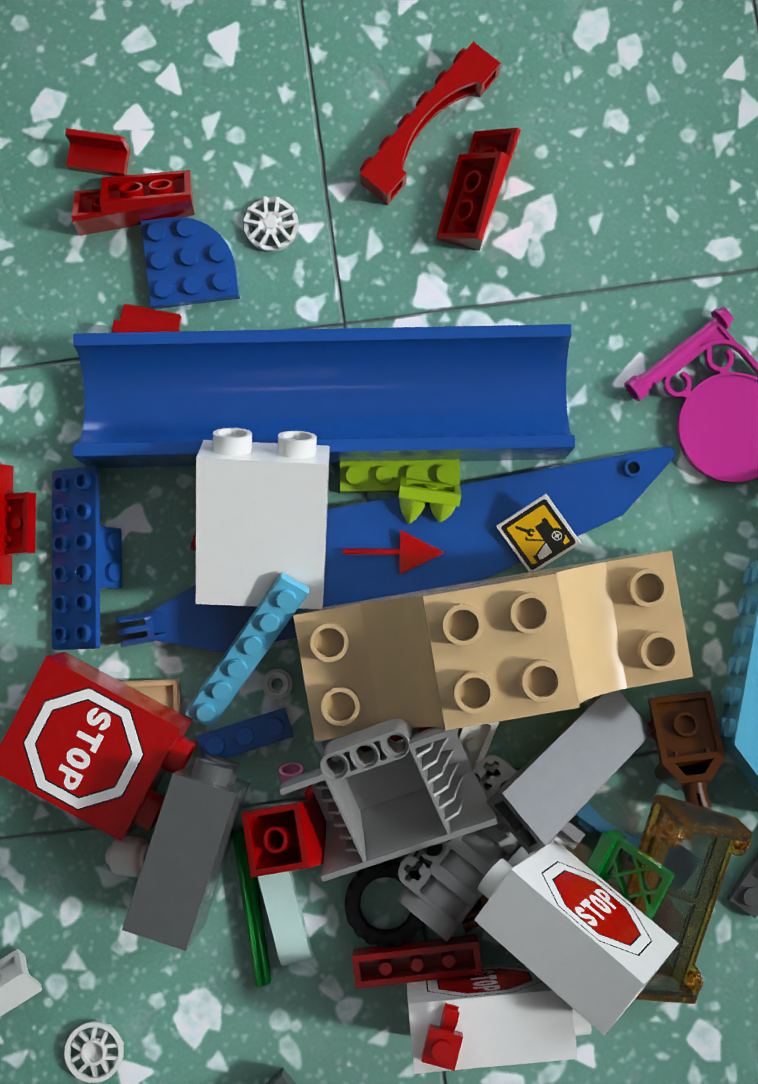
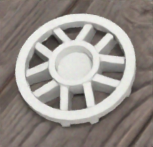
[243,196,299,252]
[64,1021,124,1083]

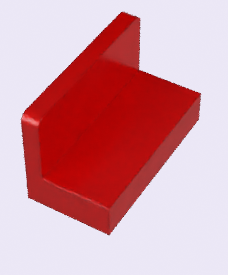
[65,128,131,176]
[112,304,182,333]

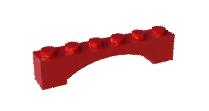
[360,41,501,206]

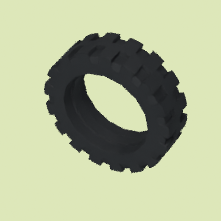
[345,860,424,948]

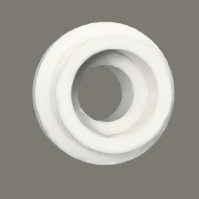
[262,669,293,699]

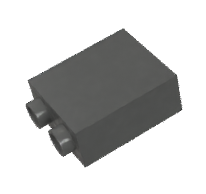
[122,753,250,951]

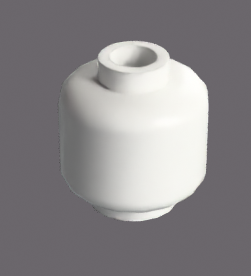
[105,836,149,877]

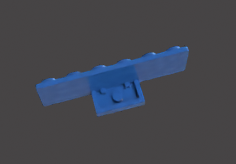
[52,465,122,650]

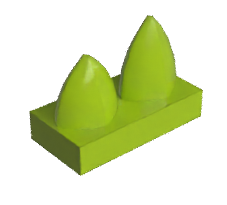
[398,477,461,524]

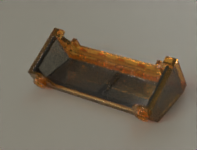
[626,794,753,1004]

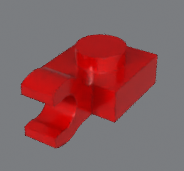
[421,1003,463,1071]

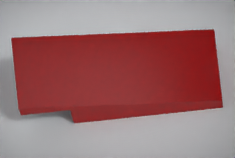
[436,128,521,251]
[71,170,195,236]

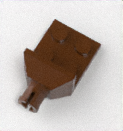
[648,691,725,813]

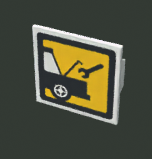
[496,494,581,572]

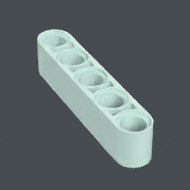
[257,871,313,967]

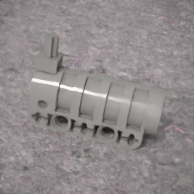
[397,755,585,941]

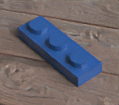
[197,707,294,758]

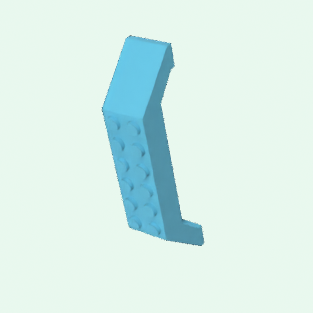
[718,559,758,794]

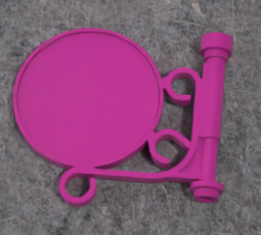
[624,307,758,483]

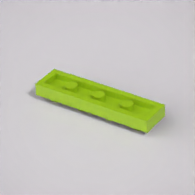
[340,459,460,493]

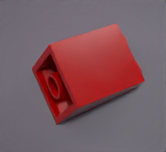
[241,799,326,877]

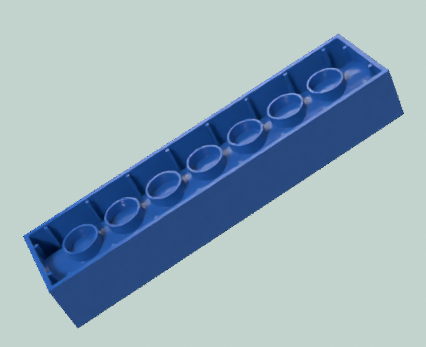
[73,324,575,468]

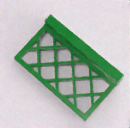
[586,829,675,920]

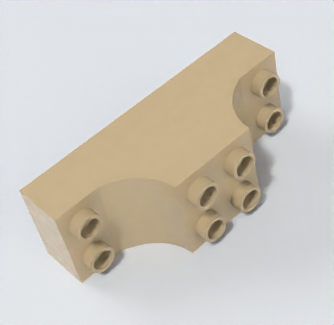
[293,551,693,742]

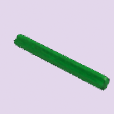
[233,830,271,987]

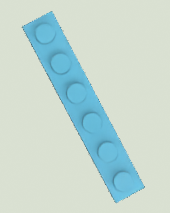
[185,572,309,728]

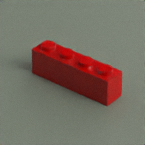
[352,934,482,989]

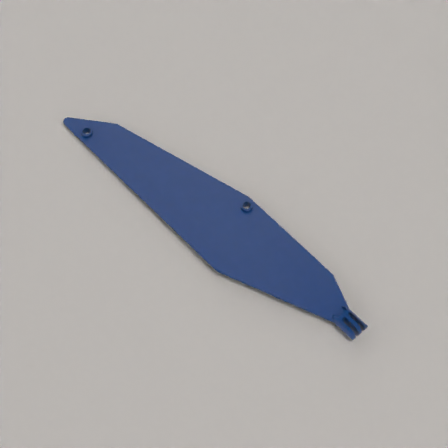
[116,447,675,652]

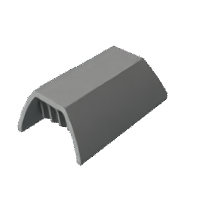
[279,718,498,882]

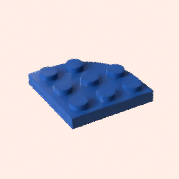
[141,217,240,309]

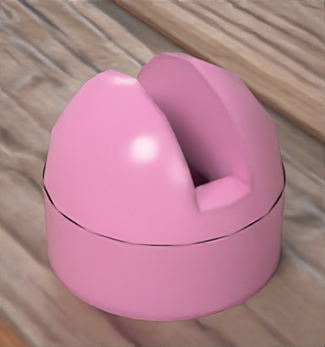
[279,762,304,784]

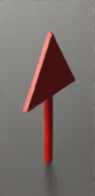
[342,530,445,575]

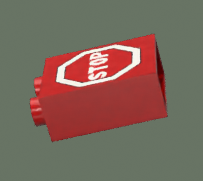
[0,652,197,841]

